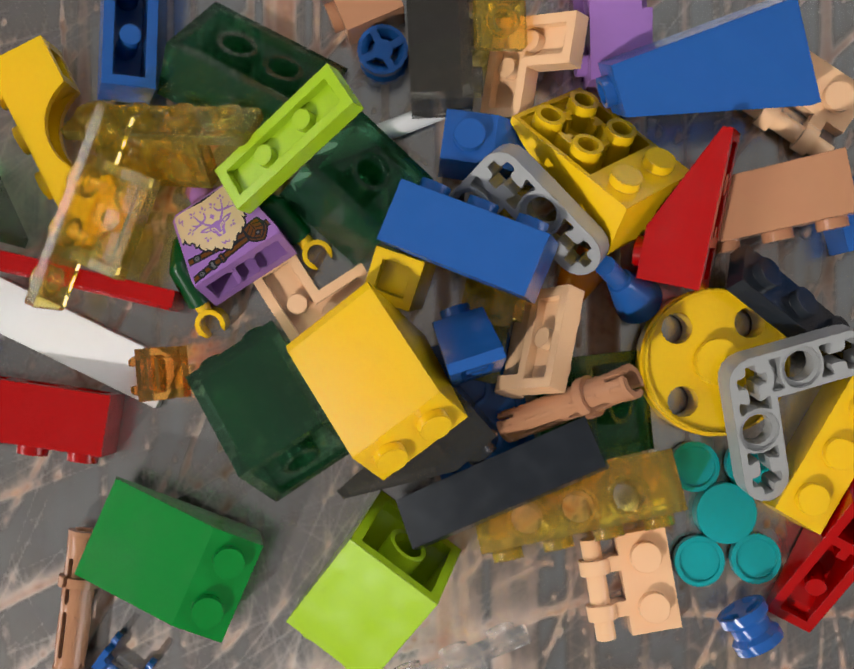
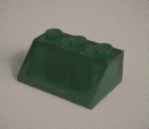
[157,1,348,139]

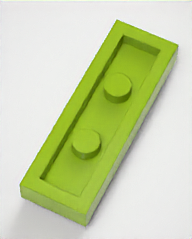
[214,63,364,214]

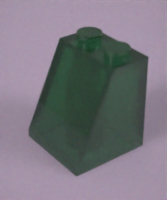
[185,320,350,502]

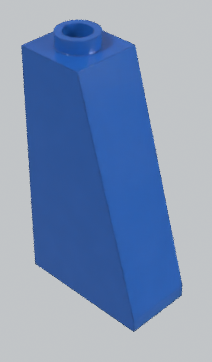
[596,0,821,118]

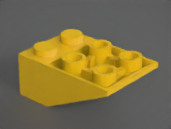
[510,87,689,256]

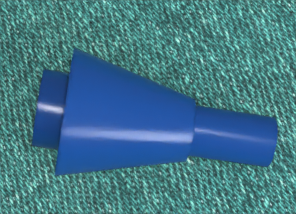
[595,256,663,324]

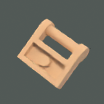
[494,284,585,399]

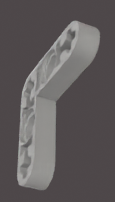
[449,143,609,275]
[718,324,854,501]

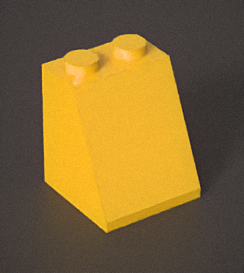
[286,281,468,480]

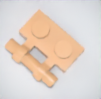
[742,51,854,156]
[578,524,682,642]

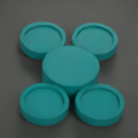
[668,438,782,587]

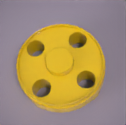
[635,288,791,436]

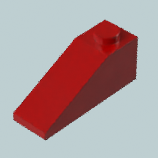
[632,126,741,291]
[766,478,854,633]

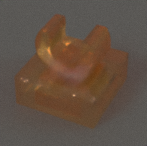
[128,346,191,402]

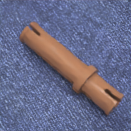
[496,363,644,443]
[52,527,99,669]

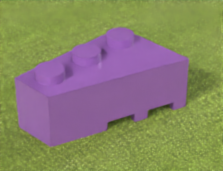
[569,0,653,92]

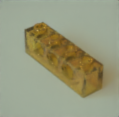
[475,448,688,564]

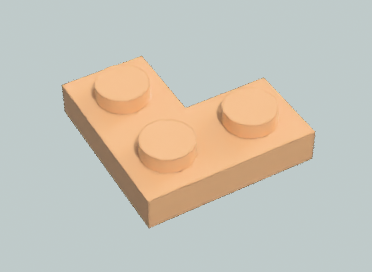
[480,10,589,119]
[253,254,368,341]

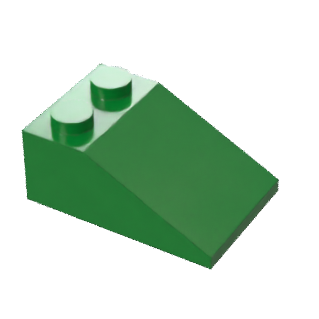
[74,476,264,643]

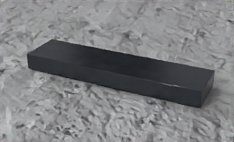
[396,416,610,550]

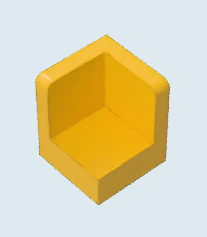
[365,245,437,312]

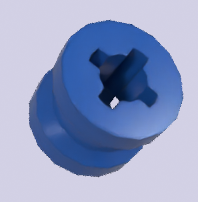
[357,24,409,85]
[717,595,784,658]

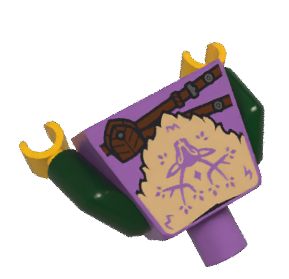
[169,177,332,338]

